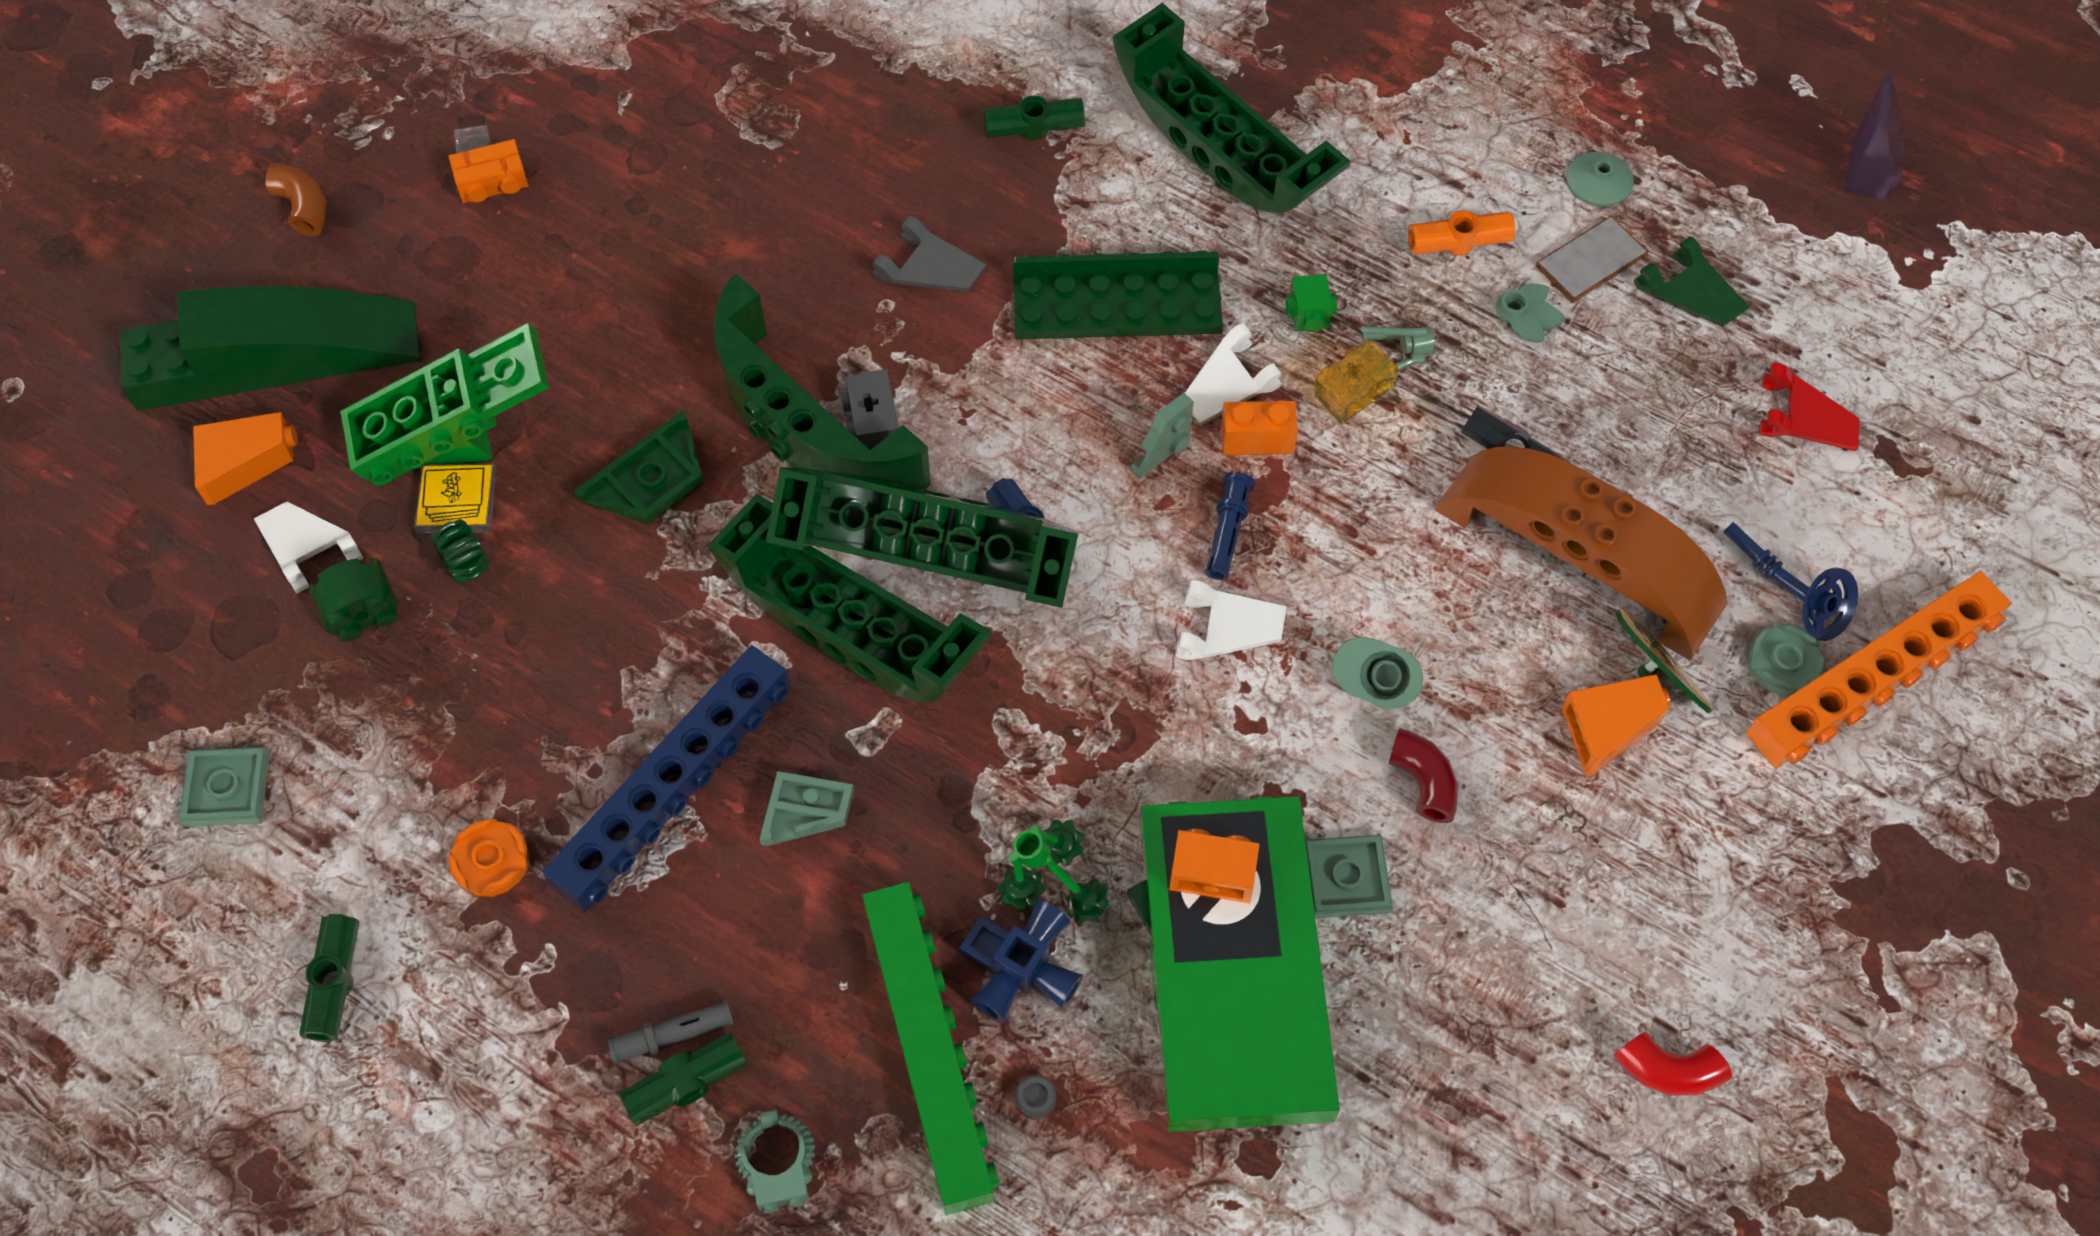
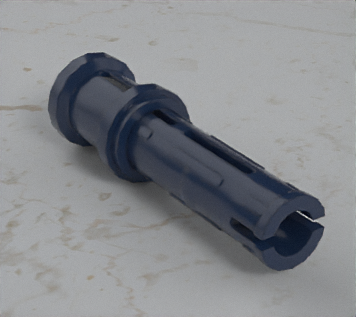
[1205,472,1255,581]

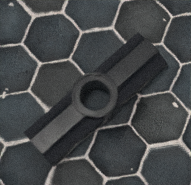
[1461,405,1571,462]

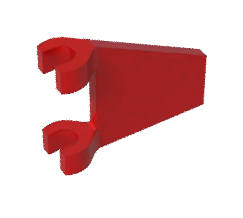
[1759,363,1860,451]

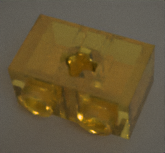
[1315,340,1398,424]

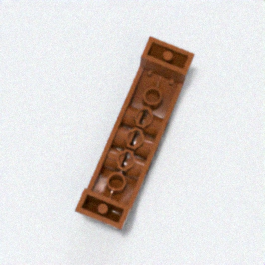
[1434,446,1728,661]

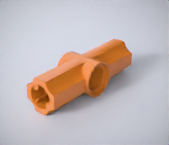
[1408,210,1515,255]

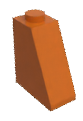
[193,412,298,506]
[1562,674,1670,776]

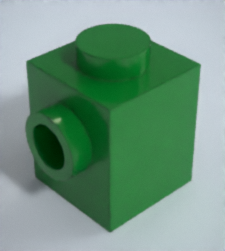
[1286,274,1337,331]

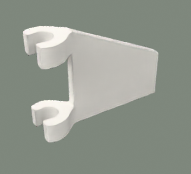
[1185,323,1281,427]
[254,502,364,594]
[1175,580,1287,660]

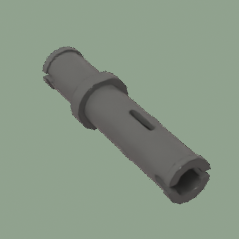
[607,999,734,1064]

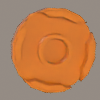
[448,819,530,897]

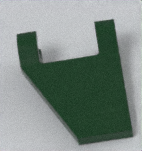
[1634,236,1750,327]

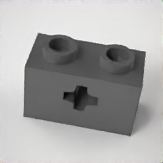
[840,369,899,450]

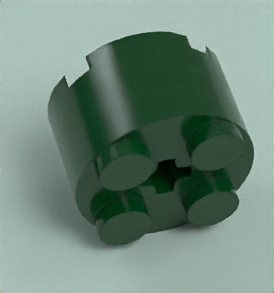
[309,558,399,642]

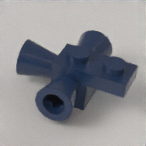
[959,900,1083,1023]

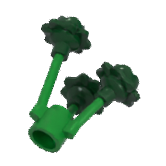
[997,820,1108,923]

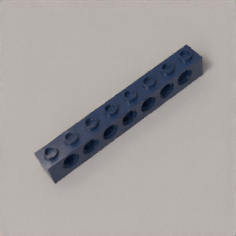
[542,644,790,912]

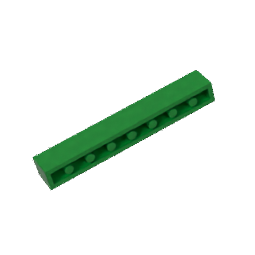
[862,882,1000,1216]

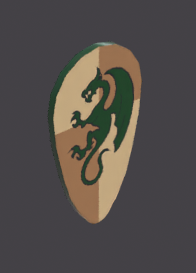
[1616,608,1714,714]

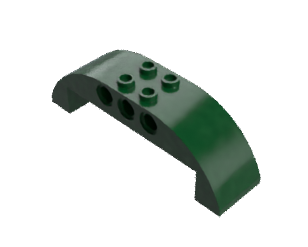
[1113,3,1351,213]
[714,274,931,489]
[766,467,1079,608]
[707,493,992,703]

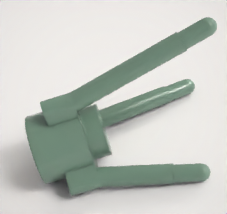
[1360,326,1435,382]

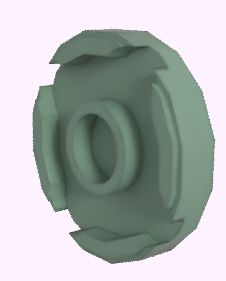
[1746,624,1826,696]

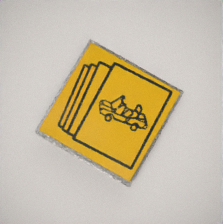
[414,464,497,534]

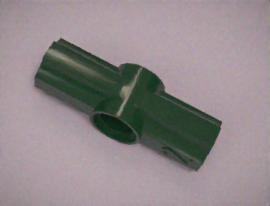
[983,95,1085,140]
[299,914,360,1042]
[619,1032,748,1126]

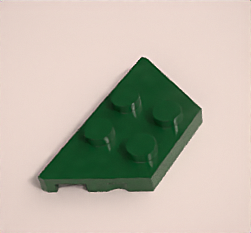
[573,410,704,524]

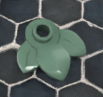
[1496,283,1565,343]

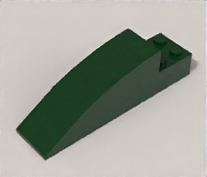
[120,286,421,411]

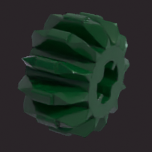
[431,519,489,584]

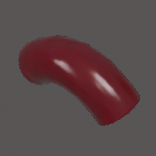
[1389,727,1458,823]

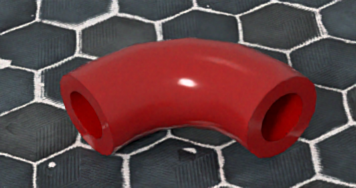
[1614,1032,1732,1096]

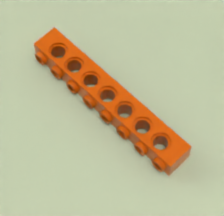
[1746,570,2012,769]

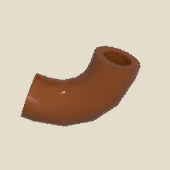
[266,162,328,236]

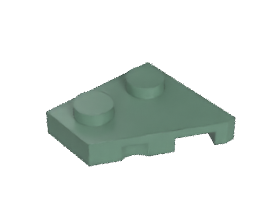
[1130,392,1194,479]
[759,771,854,846]

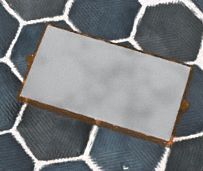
[1535,216,1649,303]

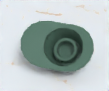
[1332,637,1423,709]

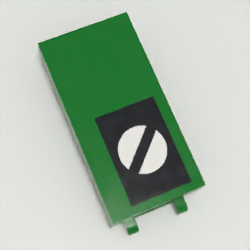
[1140,796,1340,1133]

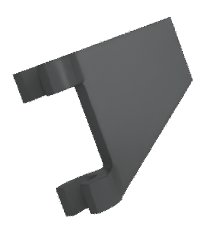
[872,216,987,292]

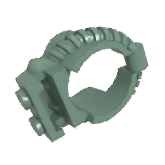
[735,1109,815,1213]

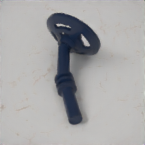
[1723,522,1858,641]

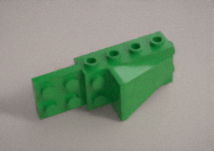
[340,323,549,487]

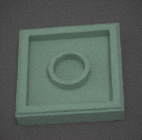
[179,747,271,827]
[1305,834,1393,919]

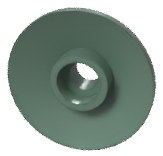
[1566,152,1634,207]

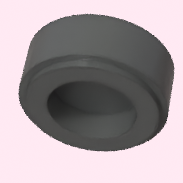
[1015,1075,1056,1120]

